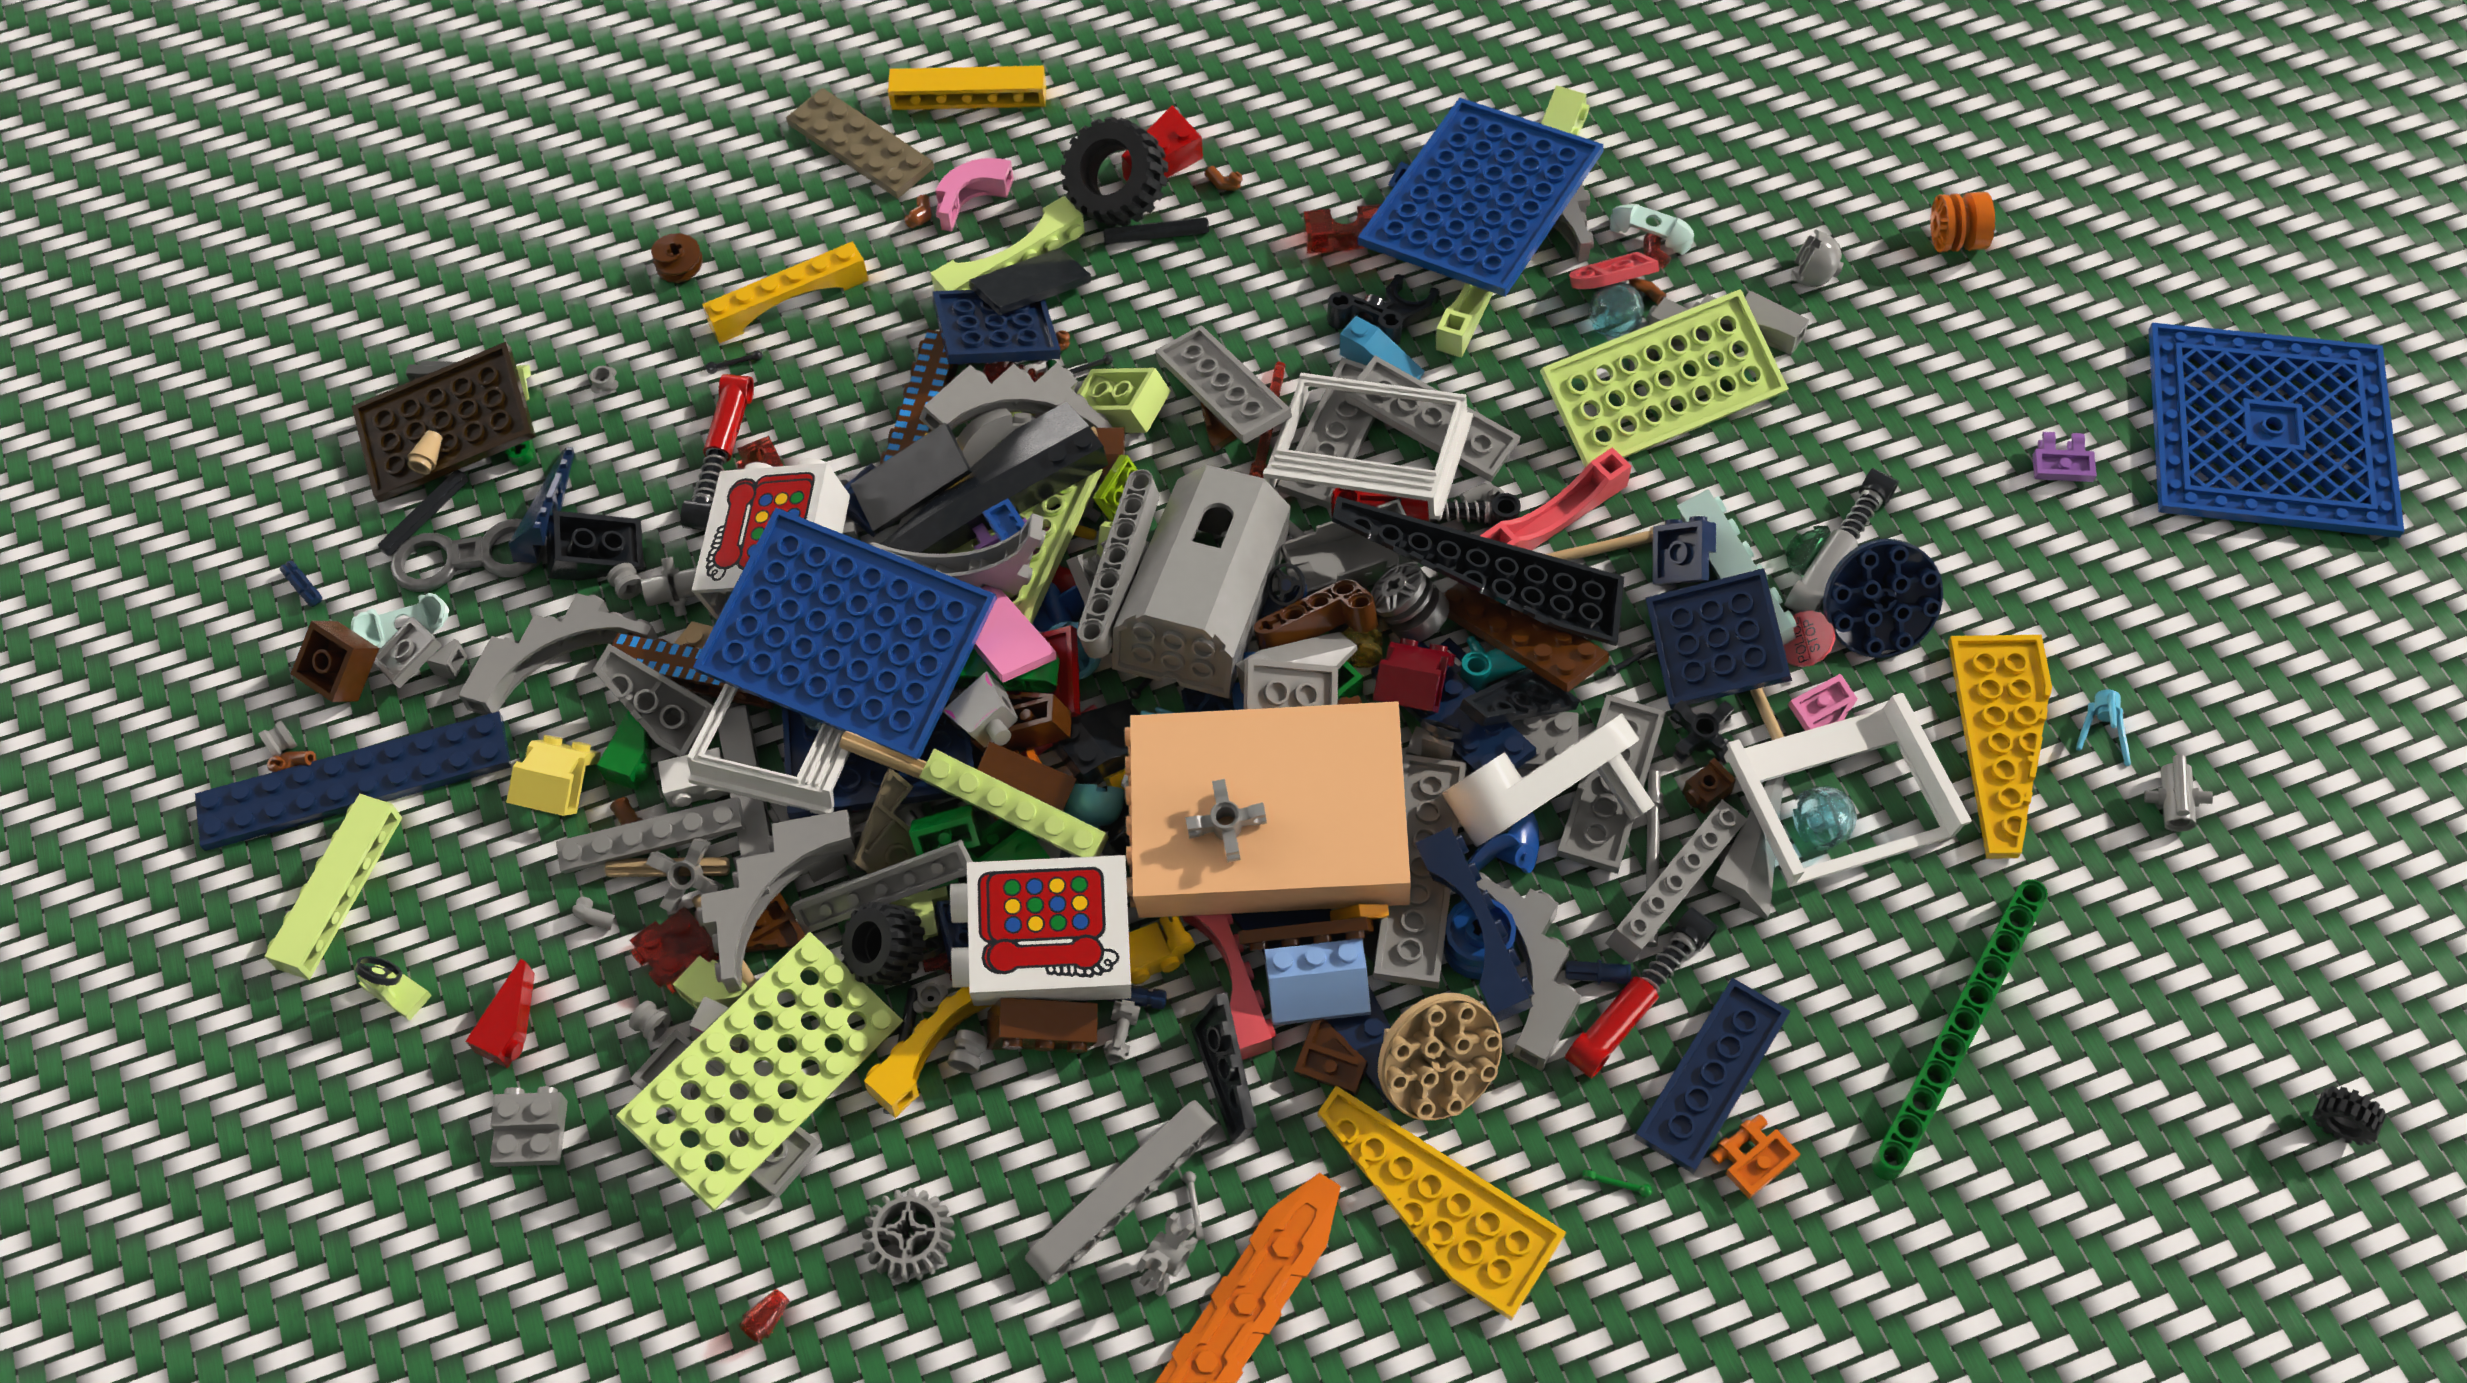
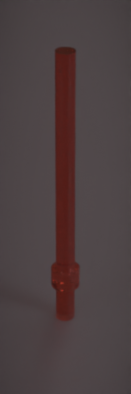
[1249,362,1286,478]

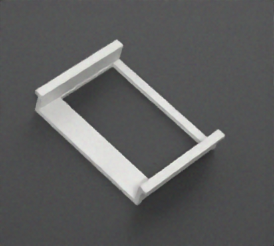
[1263,373,1473,520]
[687,684,850,815]
[1724,693,1972,888]

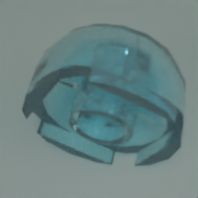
[1588,282,1644,338]
[1792,786,1857,850]

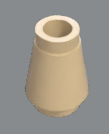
[407,430,443,475]

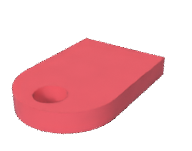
[1569,252,1660,289]

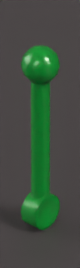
[1582,1170,1652,1197]

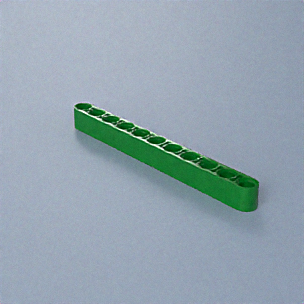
[1872,879,2048,1180]

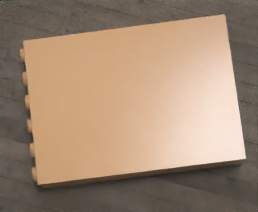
[1125,701,1411,918]

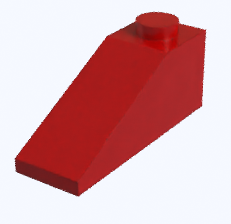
[465,959,535,1068]

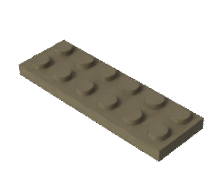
[786,88,934,199]

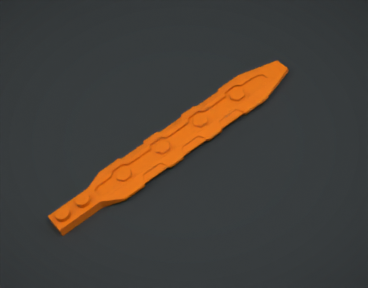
[1155,1172,1341,1383]

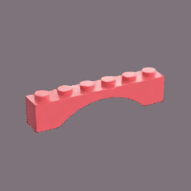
[1480,447,1632,550]
[1182,914,1276,1060]

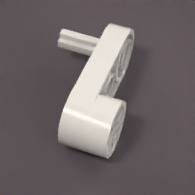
[1441,713,1655,847]

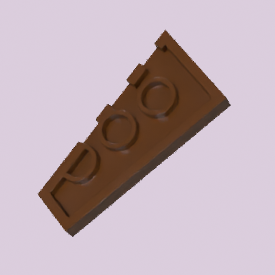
[1238,917,1379,951]

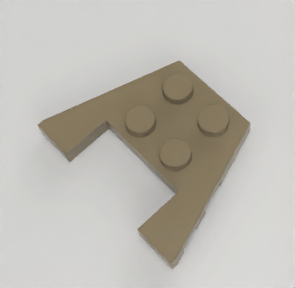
[852,768,917,874]

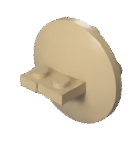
[1378,993,1502,1120]

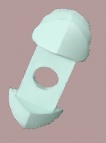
[1610,204,1694,255]
[351,593,449,648]

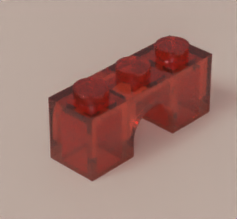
[1303,204,1381,254]

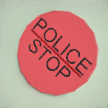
[1784,610,1835,667]

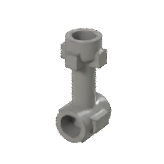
[1104,999,1140,1062]

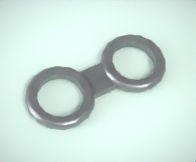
[390,519,547,592]

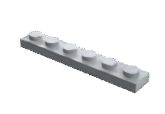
[556,797,745,874]
[791,839,973,934]

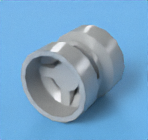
[947,1030,988,1074]

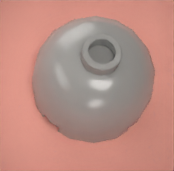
[1791,230,1843,287]

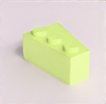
[1541,85,1590,136]

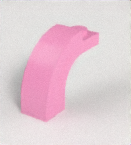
[935,158,1014,231]

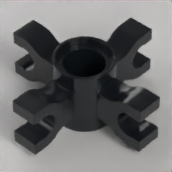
[1670,700,1734,765]

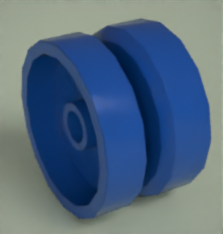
[1443,898,1516,980]

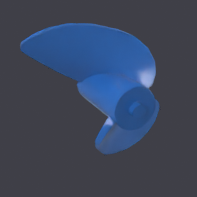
[1032,582,1085,632]
[1467,812,1539,874]

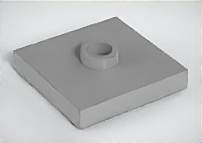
[374,617,442,689]

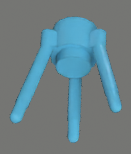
[2076,689,2131,766]

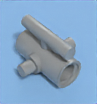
[641,557,697,617]
[2144,755,2213,832]

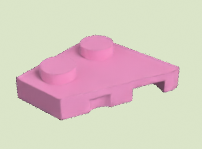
[1787,674,1858,731]

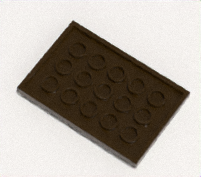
[352,342,536,503]

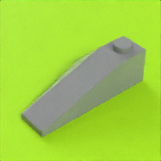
[1235,632,1358,694]
[593,644,714,757]

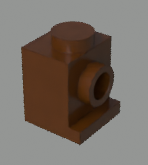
[1682,758,1736,814]

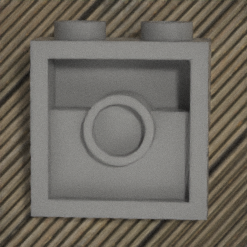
[490,1086,568,1167]

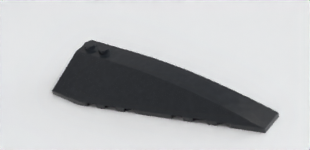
[881,402,1108,554]
[1332,496,1625,646]

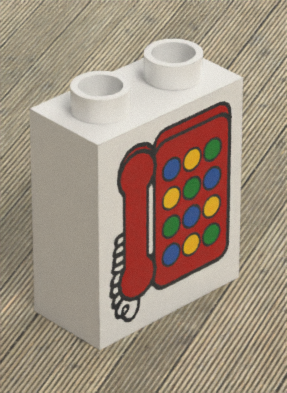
[691,458,850,620]
[950,855,1131,1006]

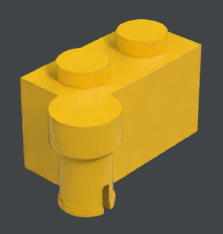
[1129,916,1195,985]

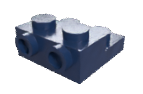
[1653,516,1716,586]

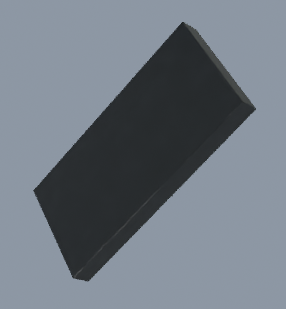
[969,248,1091,315]
[850,423,973,534]

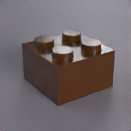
[290,621,379,702]

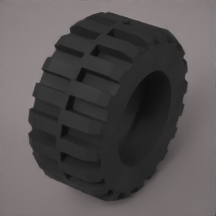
[1061,117,1168,226]

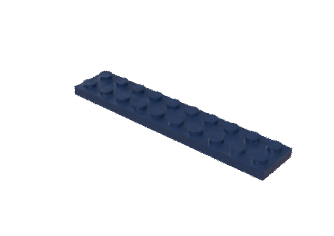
[195,711,512,851]

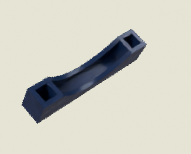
[1415,827,1535,1023]

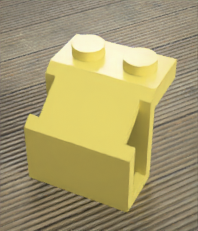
[506,735,601,816]

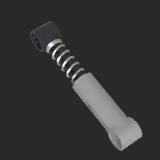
[1784,468,1899,613]

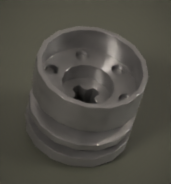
[1371,563,1450,642]

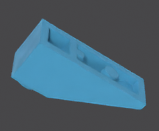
[1340,316,1424,380]

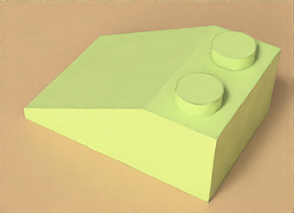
[1077,368,1171,433]

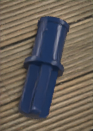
[1565,959,1631,985]

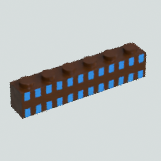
[880,330,959,465]
[612,633,775,709]

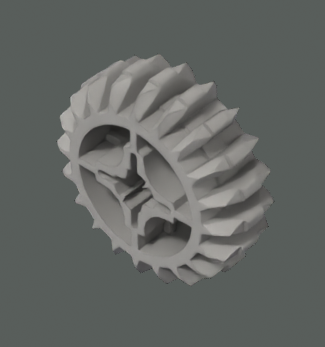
[862,1188,955,1282]

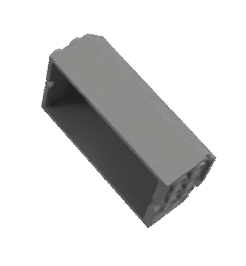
[1112,465,1291,699]

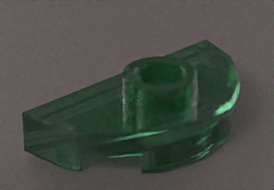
[1785,525,1831,577]

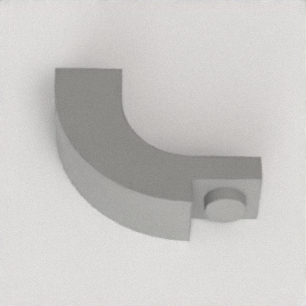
[957,407,1035,468]

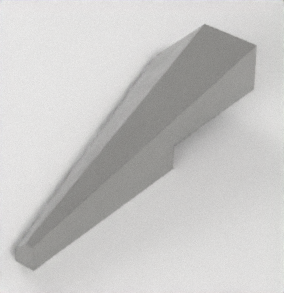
[1712,776,1784,920]

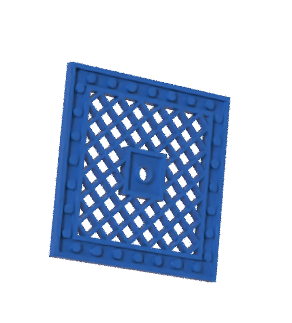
[2148,323,2404,538]

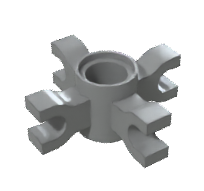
[1185,779,1267,862]
[646,837,724,912]
[1136,1212,1198,1297]

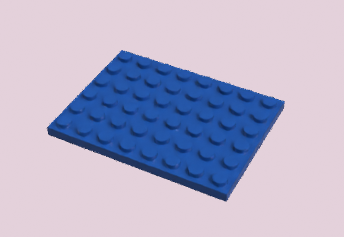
[1358,97,1604,297]
[693,508,997,760]

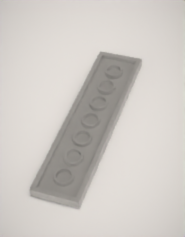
[1373,754,1466,988]

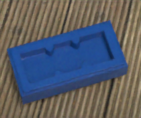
[982,498,1025,542]

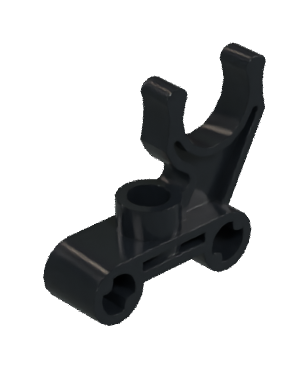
[1327,274,1440,346]

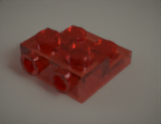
[630,906,719,994]

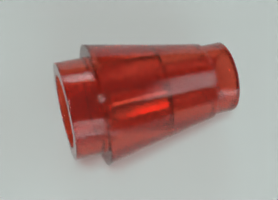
[739,1289,790,1343]

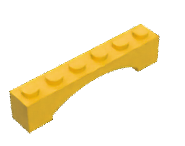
[702,241,869,344]
[864,987,993,1118]

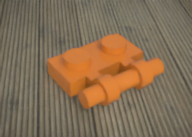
[1709,1114,1800,1199]

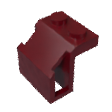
[1373,638,1455,713]

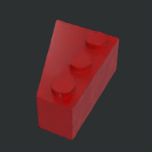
[1121,105,1203,181]

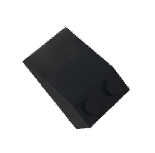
[546,510,644,581]
[1052,699,1140,785]

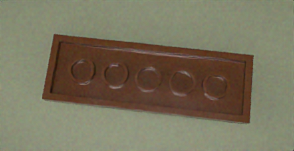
[1443,582,1609,692]

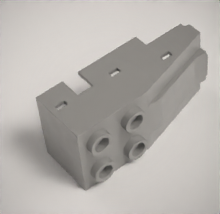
[1280,499,1418,596]

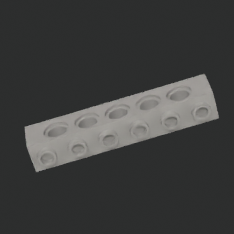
[1605,800,1748,964]

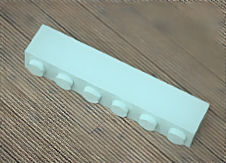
[1677,489,1797,645]

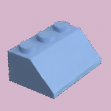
[1265,938,1371,1026]

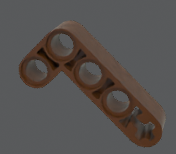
[1254,579,1378,651]

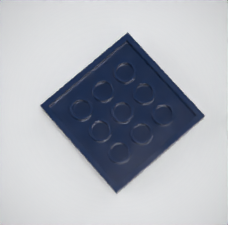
[932,290,1061,365]
[1646,568,1792,709]

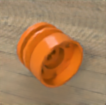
[1930,192,1995,252]

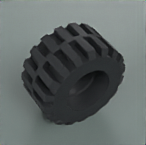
[841,902,926,986]

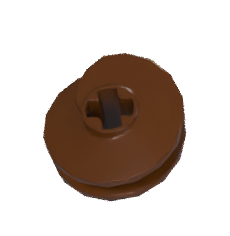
[651,233,703,283]

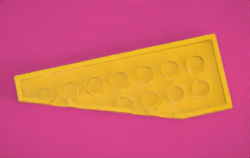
[1948,635,2052,859]
[1318,1086,1566,1321]

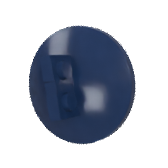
[1823,539,1943,658]

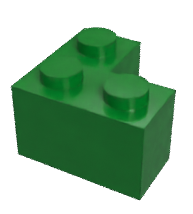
[909,805,982,891]

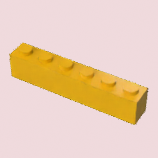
[888,66,1046,110]

